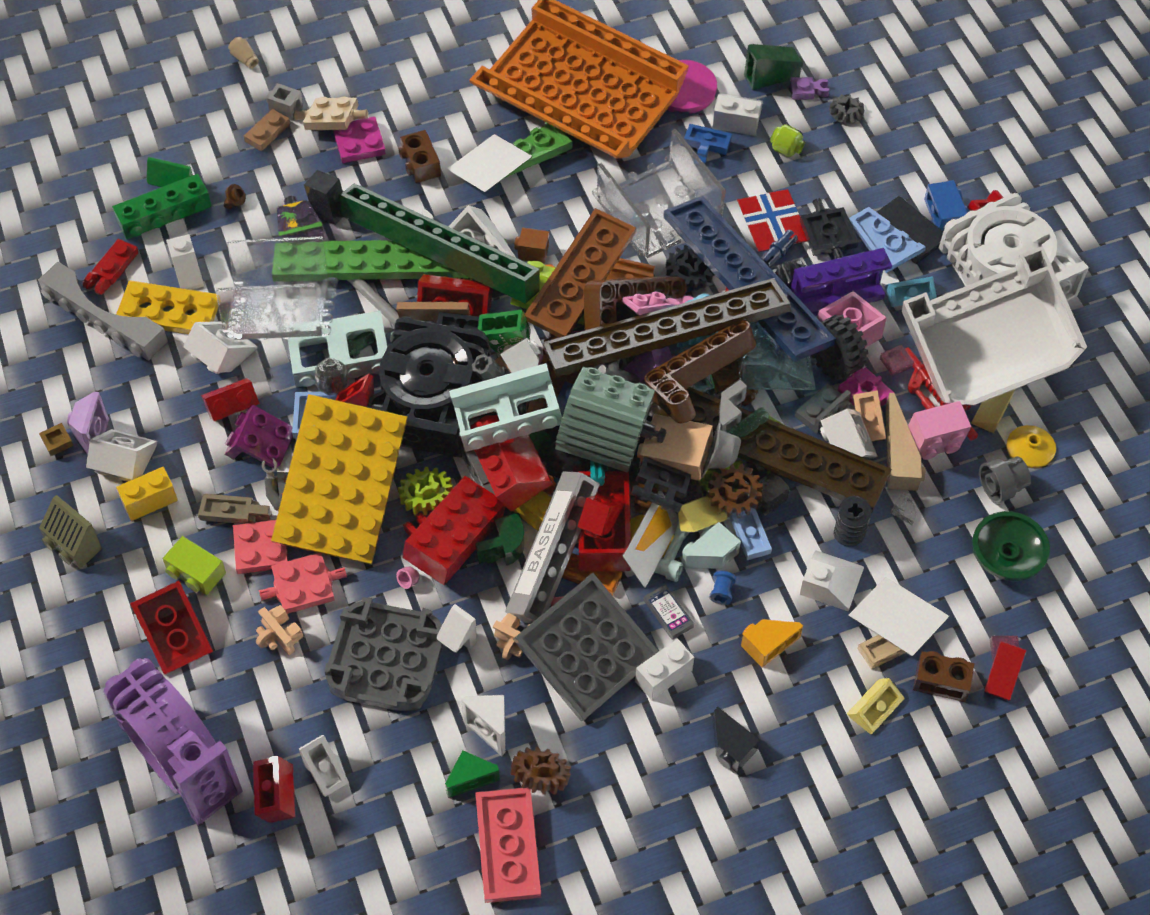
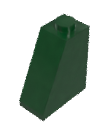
[744,44,803,90]

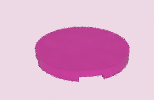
[667,60,717,113]

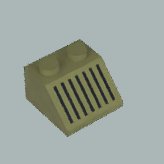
[39,495,102,569]

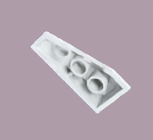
[449,205,516,258]

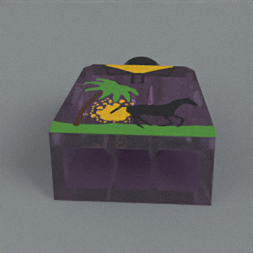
[277,196,325,243]

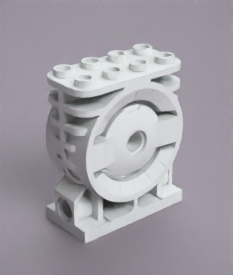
[939,193,1089,301]

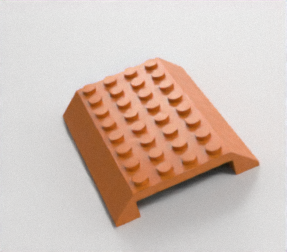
[469,0,689,159]

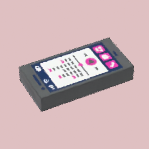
[644,584,694,640]

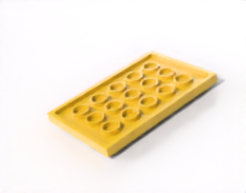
[271,394,407,565]

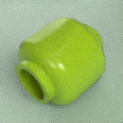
[770,124,805,157]

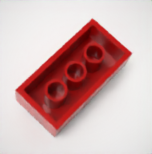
[579,471,631,571]
[402,476,505,585]

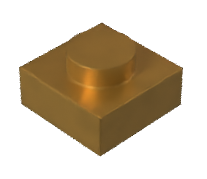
[39,423,74,456]

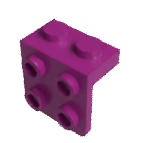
[224,405,293,468]

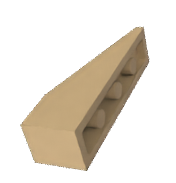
[886,393,926,491]

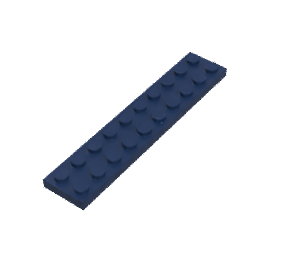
[663,196,836,362]

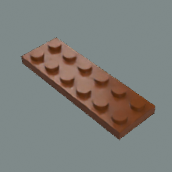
[525,208,636,338]

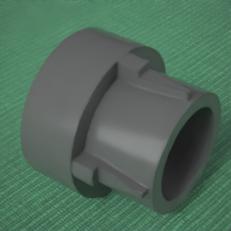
[979,456,1031,504]

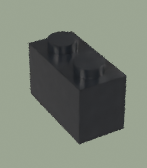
[304,170,343,225]

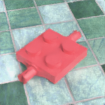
[259,553,347,614]

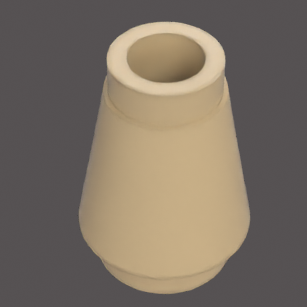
[228,37,259,69]

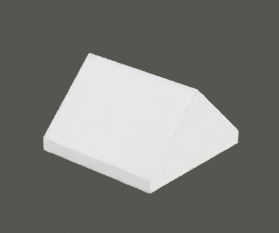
[461,695,505,756]

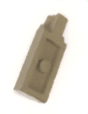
[198,494,272,524]

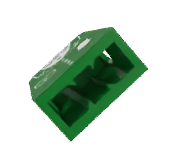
[478,310,531,354]

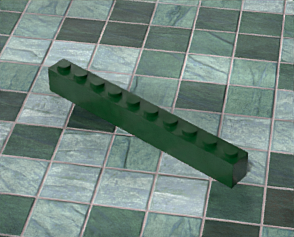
[339,183,540,304]

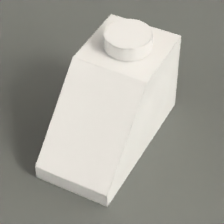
[166,234,204,290]

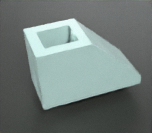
[682,522,741,569]

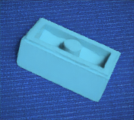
[884,276,937,307]

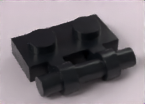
[631,456,692,513]

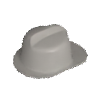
[700,423,741,480]

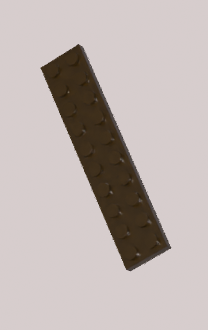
[543,278,791,377]
[647,387,892,513]

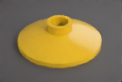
[1006,425,1056,468]

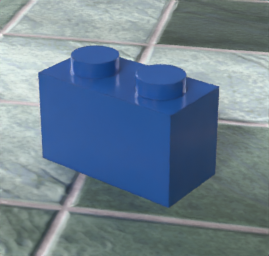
[924,180,969,231]

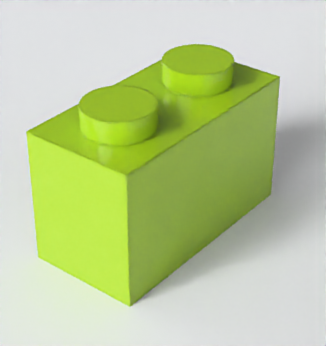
[162,536,226,596]

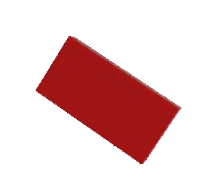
[984,641,1026,701]

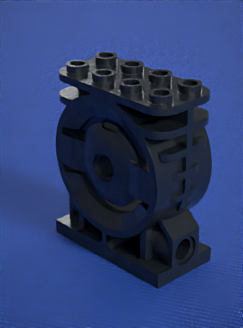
[367,316,491,458]

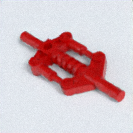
[902,347,978,441]

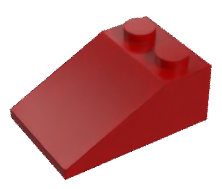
[130,581,213,675]

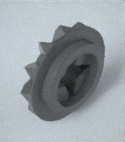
[829,94,865,124]

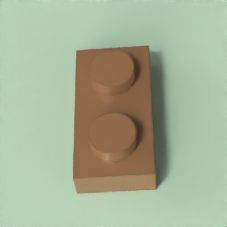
[244,109,290,152]

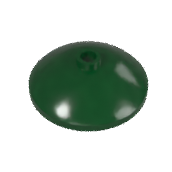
[972,511,1050,581]

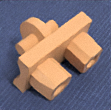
[256,605,303,656]
[493,613,530,660]

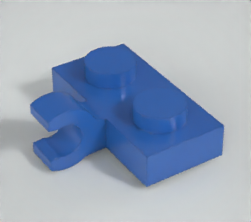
[683,124,732,165]

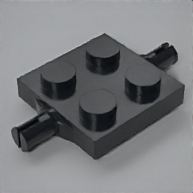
[800,198,858,259]

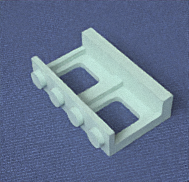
[286,311,387,387]
[449,363,562,452]

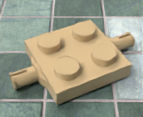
[294,97,368,130]

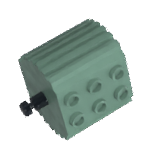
[555,367,666,473]

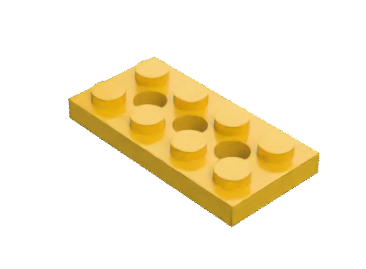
[116,280,221,334]

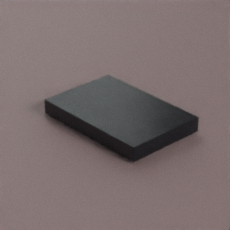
[877,196,943,264]

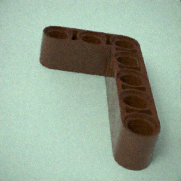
[584,277,687,331]
[644,320,756,424]

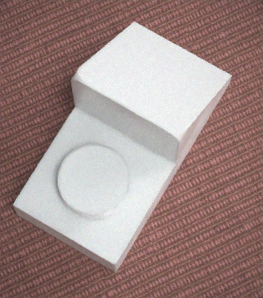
[437,604,477,652]
[299,735,349,797]

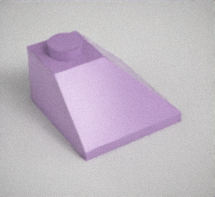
[67,392,109,454]

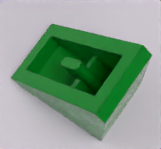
[445,750,500,798]

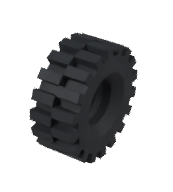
[811,315,868,380]

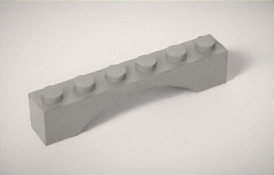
[38,261,168,361]

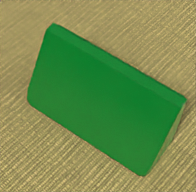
[146,157,193,187]

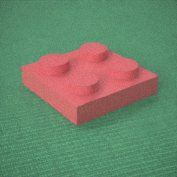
[233,520,288,574]

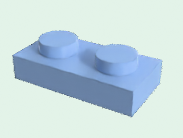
[730,507,772,560]

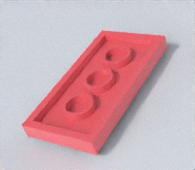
[476,788,541,903]

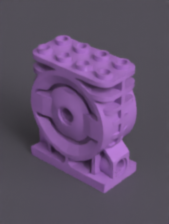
[104,658,243,825]

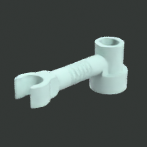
[654,522,689,582]

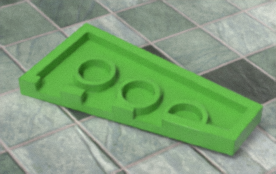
[503,122,573,179]

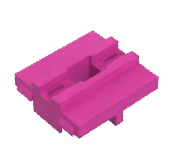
[837,367,895,406]

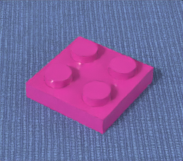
[333,116,386,164]

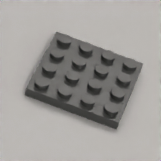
[513,573,659,722]

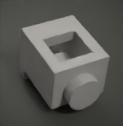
[266,83,303,121]

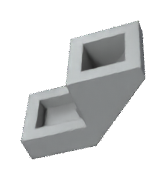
[718,380,747,433]

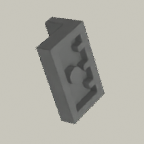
[795,383,851,434]

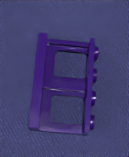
[791,248,892,317]

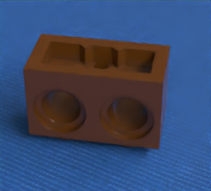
[398,129,441,183]
[913,651,975,702]

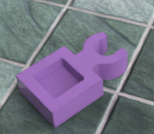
[790,77,829,100]

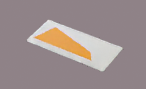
[623,491,679,588]

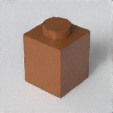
[514,227,549,264]

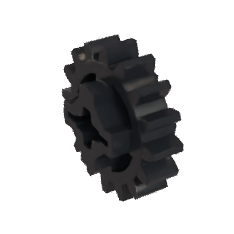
[665,245,715,291]

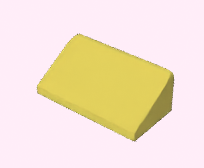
[971,389,1015,433]
[678,495,728,532]
[847,678,905,734]

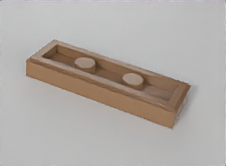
[396,302,471,323]

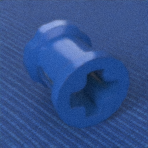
[709,571,736,605]

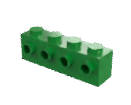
[112,174,212,240]

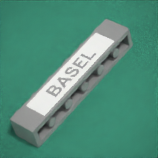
[505,472,600,624]

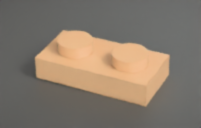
[853,390,886,442]

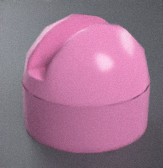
[397,566,419,589]

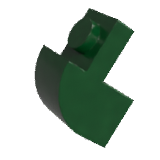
[475,513,525,566]

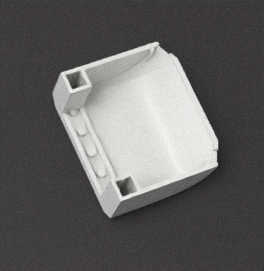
[902,246,1087,405]

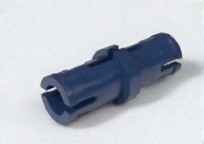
[761,230,798,268]

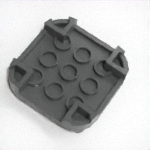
[325,598,443,711]

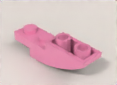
[622,292,694,315]

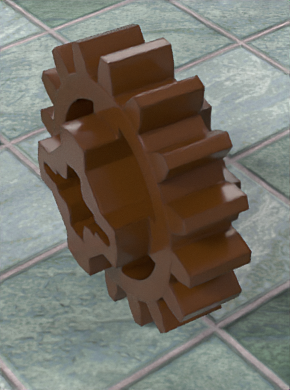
[708,464,763,518]
[511,747,571,795]

